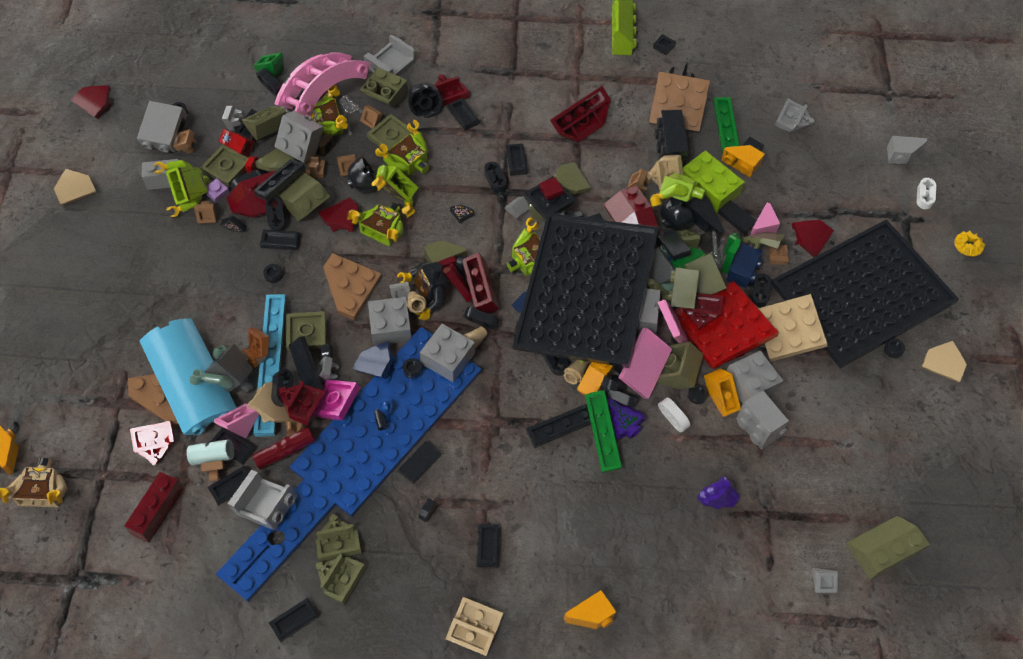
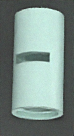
[187,439,234,466]

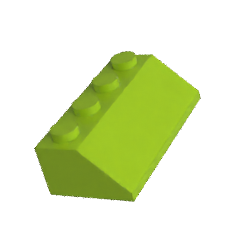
[612,0,636,55]

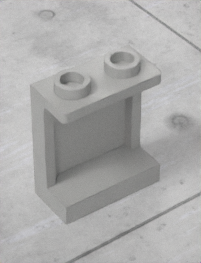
[364,34,416,76]
[137,101,188,153]
[228,470,298,530]

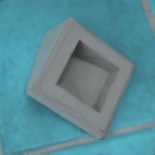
[813,568,838,593]

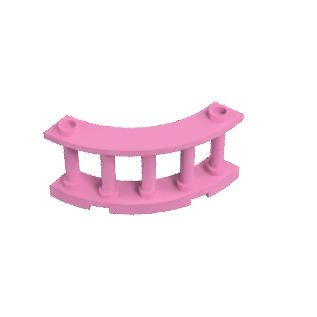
[274,52,371,116]

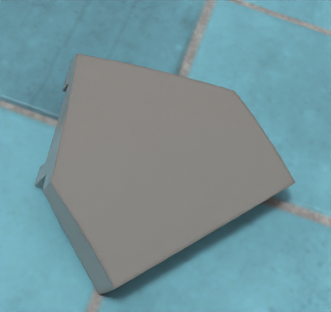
[774,98,815,132]

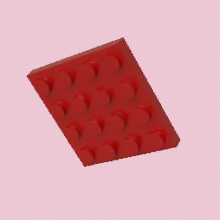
[675,281,778,369]

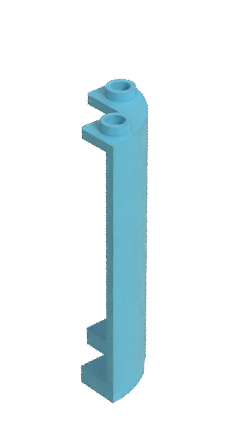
[140,318,237,435]

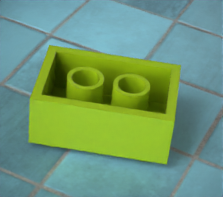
[683,150,745,214]

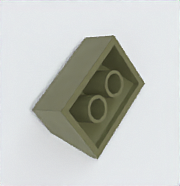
[846,516,930,580]

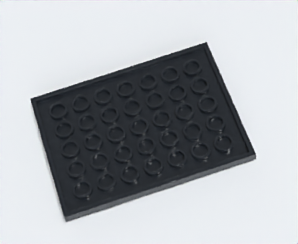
[512,213,659,368]
[771,219,959,369]

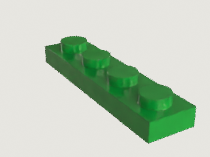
[713,97,739,155]
[585,390,622,473]

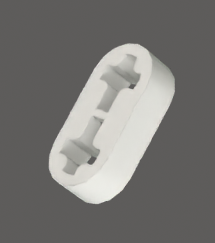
[917,178,936,209]
[658,398,690,432]

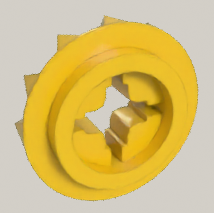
[954,231,985,257]

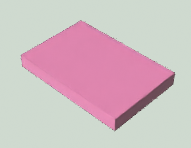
[658,300,689,344]
[618,328,672,399]

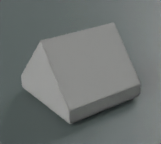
[505,196,529,219]

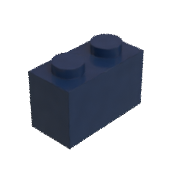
[726,243,763,289]

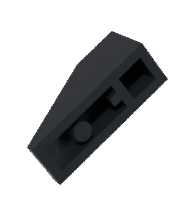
[681,195,723,243]

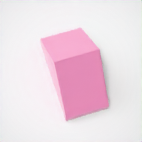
[750,202,780,235]
[214,403,259,438]

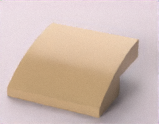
[446,597,504,656]

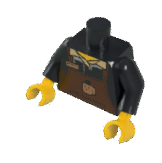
[397,262,448,320]

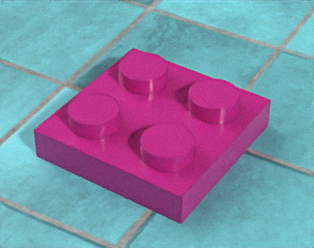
[313,380,360,420]

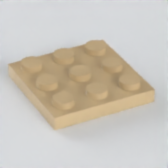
[758,294,827,362]

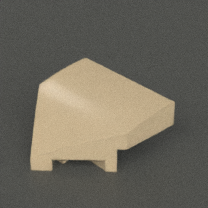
[646,155,683,190]
[54,169,97,206]
[921,341,967,383]
[247,382,292,423]

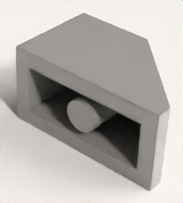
[887,136,927,164]

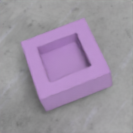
[205,178,230,203]

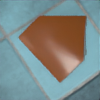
[242,328,269,371]

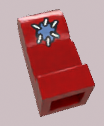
[218,128,255,156]

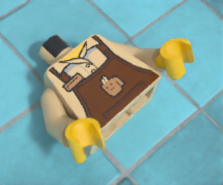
[0,458,68,507]

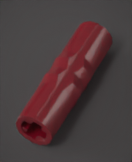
[252,426,316,470]

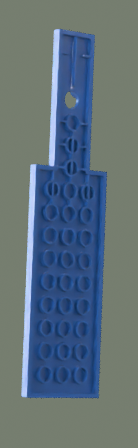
[216,327,481,603]

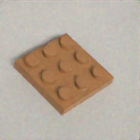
[649,72,710,132]

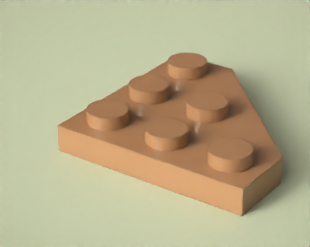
[323,253,382,321]
[128,374,180,428]

